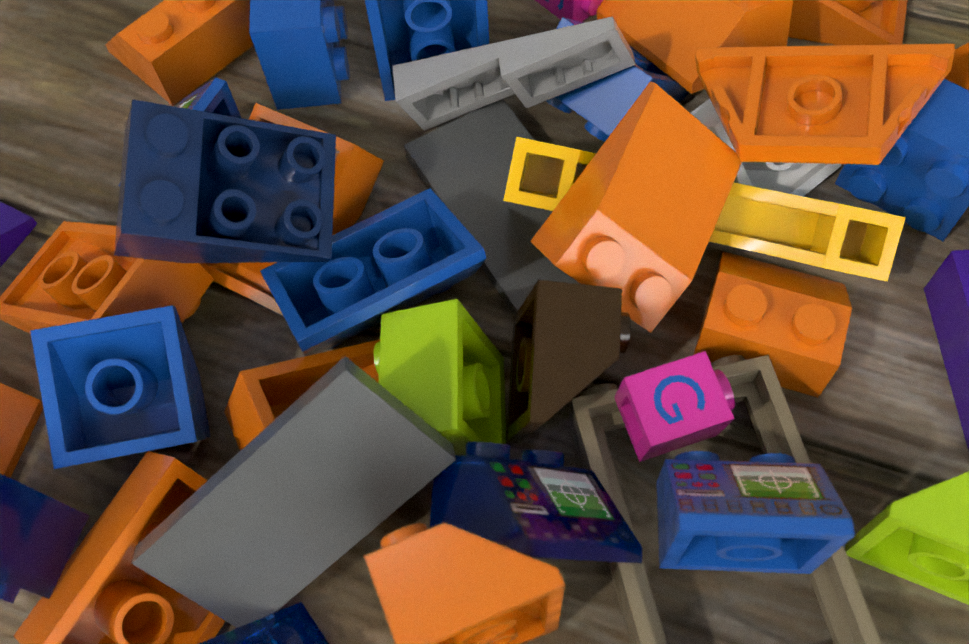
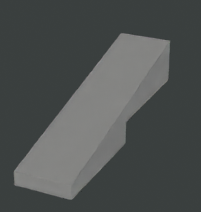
[393,16,636,131]

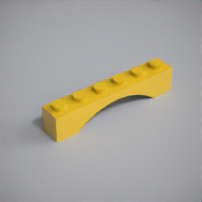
[503,137,906,282]

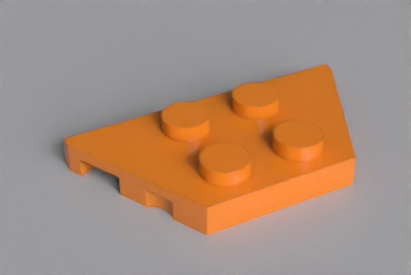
[695,44,955,165]

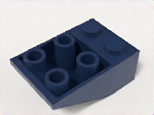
[114,99,336,263]

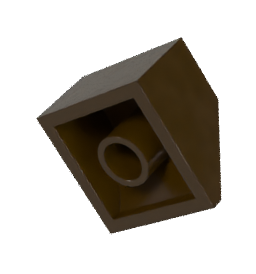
[506,279,631,443]

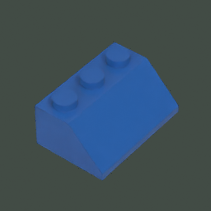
[365,0,490,101]
[260,188,487,356]

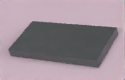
[404,99,580,316]
[132,356,456,635]

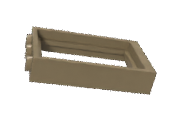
[569,355,882,644]

